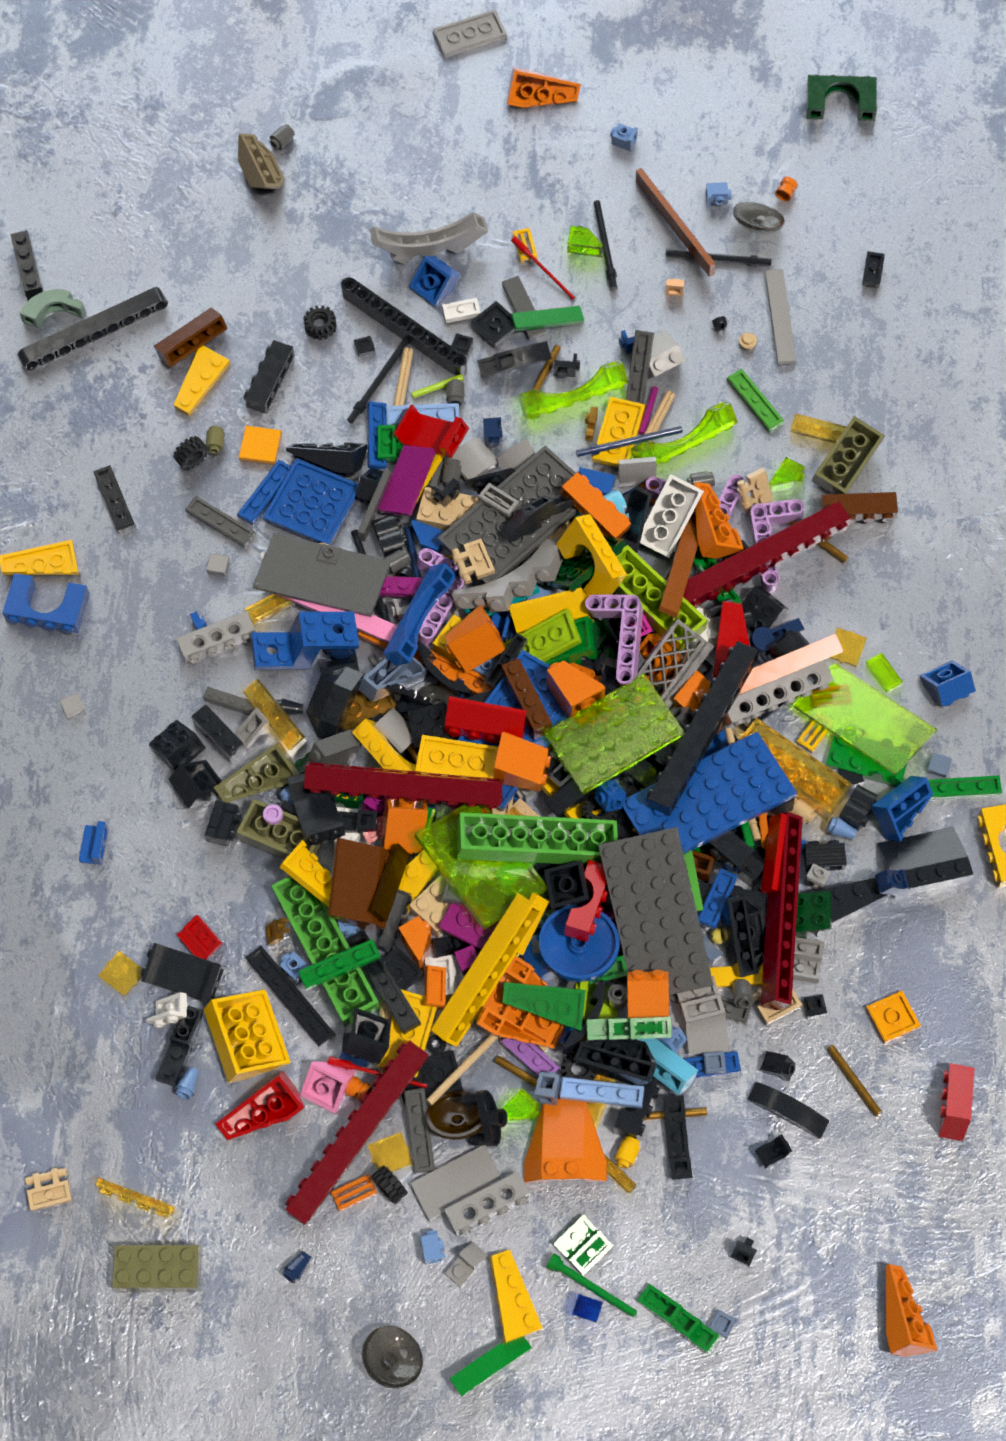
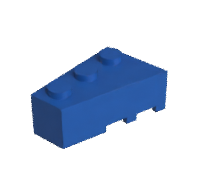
[871,776,933,842]

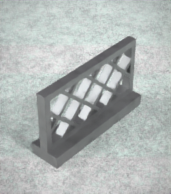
[636,618,714,708]

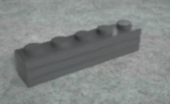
[203,686,264,716]

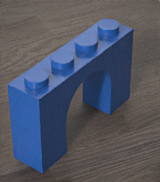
[2,573,90,634]

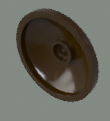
[426,1091,482,1140]

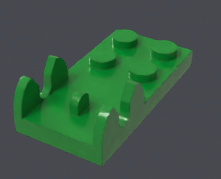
[545,616,597,666]
[825,730,911,787]

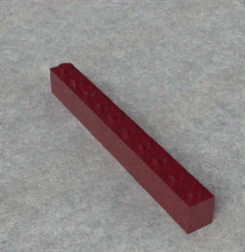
[683,501,851,609]
[304,762,504,808]
[761,811,803,1010]
[285,1040,429,1225]

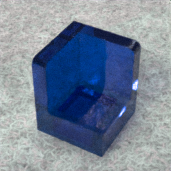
[572,1294,603,1323]

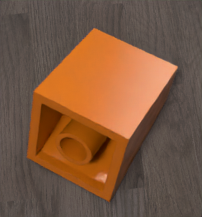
[445,605,506,673]
[547,661,605,722]
[673,670,722,734]
[494,732,551,792]
[382,796,428,854]
[627,970,670,1018]

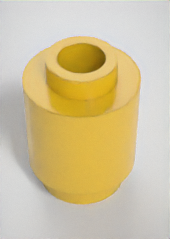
[614,1136,640,1169]

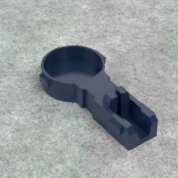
[750,618,805,655]

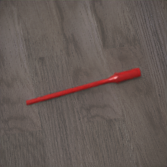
[511,236,575,300]
[327,1056,427,1088]

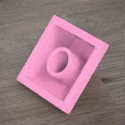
[300,1062,356,1114]

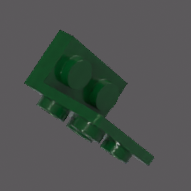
[796,891,831,939]

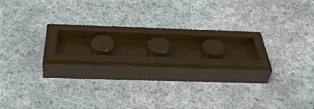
[370,844,410,922]

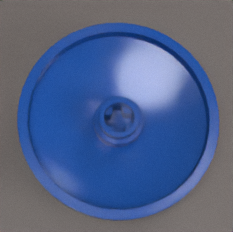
[539,905,620,982]

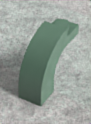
[20,289,86,329]

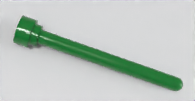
[546,1253,637,1317]

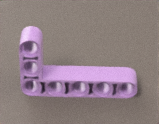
[645,474,745,522]
[750,499,804,593]
[416,548,465,647]
[585,595,643,690]

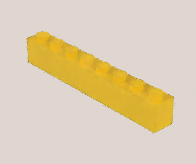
[431,893,544,1047]

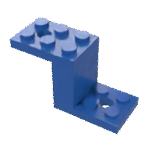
[250,611,359,670]

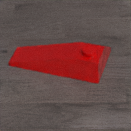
[713,601,750,678]
[215,1071,305,1140]

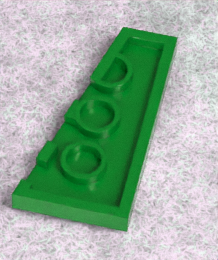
[502,982,586,1031]

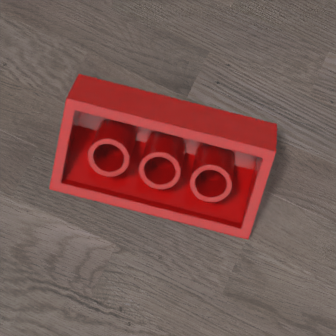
[445,696,527,744]

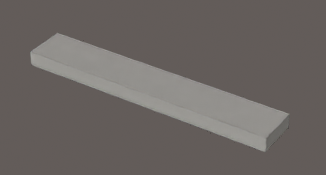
[765,269,796,365]

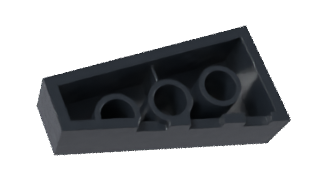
[808,878,890,937]

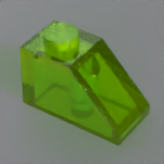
[567,226,603,258]
[769,457,806,494]
[503,1088,540,1124]

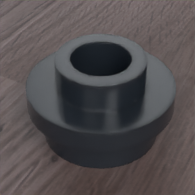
[426,1034,447,1055]

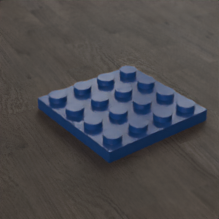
[263,458,359,546]

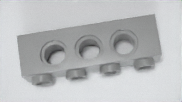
[176,611,255,665]
[444,1171,530,1236]

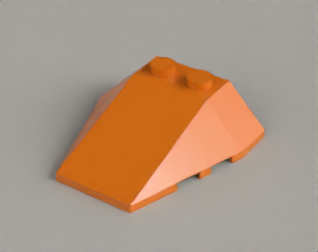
[476,956,566,1049]
[524,1099,607,1183]

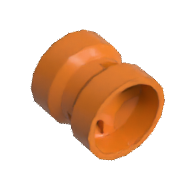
[775,176,798,202]
[345,1076,373,1102]

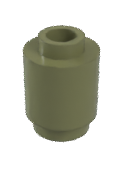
[205,426,225,454]

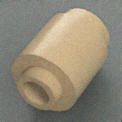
[789,797,816,825]

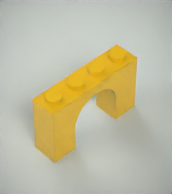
[556,514,627,597]
[352,719,416,771]
[977,804,1006,888]

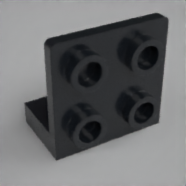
[467,468,515,496]
[741,586,789,632]
[386,684,433,721]
[149,720,206,771]

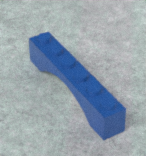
[383,563,457,666]

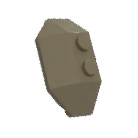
[238,133,285,189]

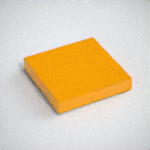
[239,426,282,465]
[865,991,921,1044]

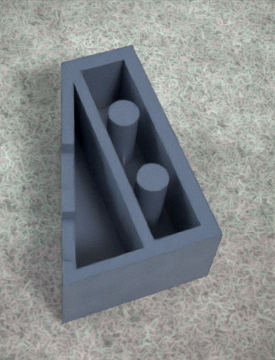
[358,657,428,702]

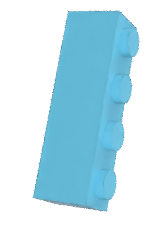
[637,1038,698,1095]

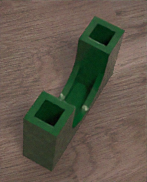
[806,74,877,121]

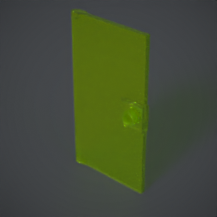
[793,662,938,775]

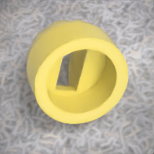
[710,927,724,944]

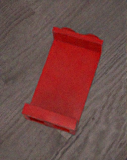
[393,405,469,458]

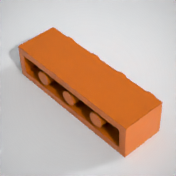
[560,472,631,538]

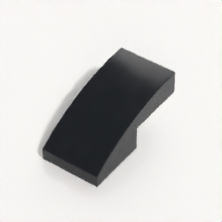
[338,810,378,833]
[431,936,476,958]

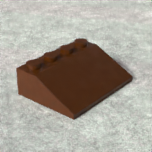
[328,838,391,931]

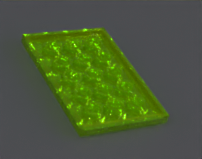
[544,673,685,795]
[414,804,548,930]

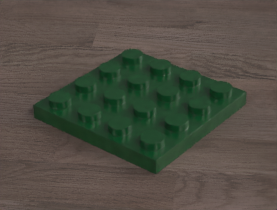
[536,536,627,592]

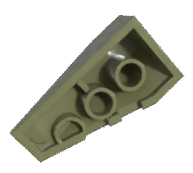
[214,742,299,803]

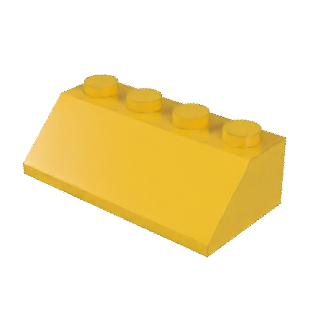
[509,588,594,634]

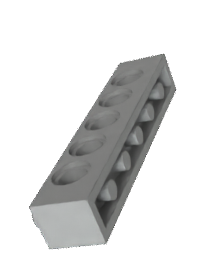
[724,660,834,727]

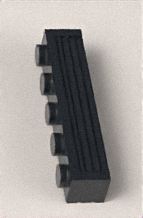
[484,633,528,689]
[377,889,412,952]

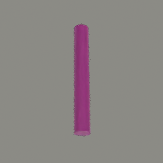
[638,386,659,435]

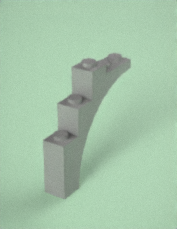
[370,212,488,264]
[452,539,564,612]

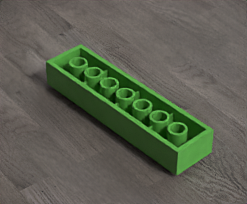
[456,812,618,865]
[271,876,380,1028]

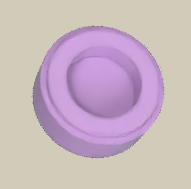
[263,804,283,825]

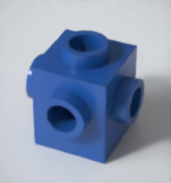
[594,780,626,811]

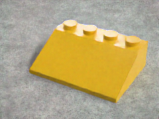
[203,989,291,1083]

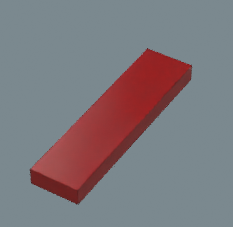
[761,813,787,894]

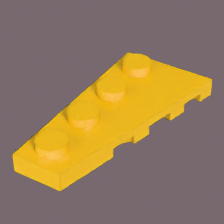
[489,1249,543,1344]

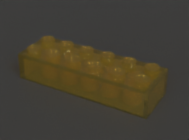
[738,717,852,821]

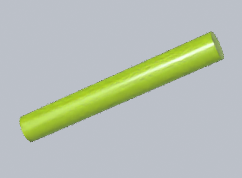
[411,374,464,399]

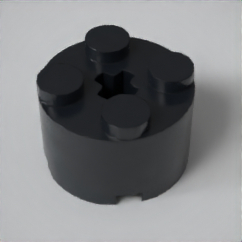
[769,629,810,659]

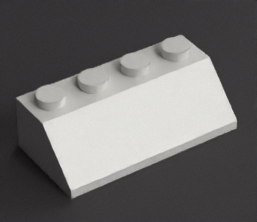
[640,474,704,558]

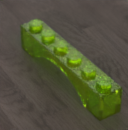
[518,360,628,419]
[630,400,738,465]

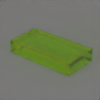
[866,653,903,694]

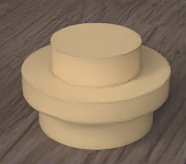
[739,333,757,350]

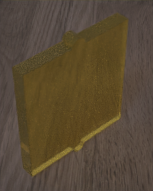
[828,627,867,667]
[98,951,142,997]
[368,1132,414,1173]

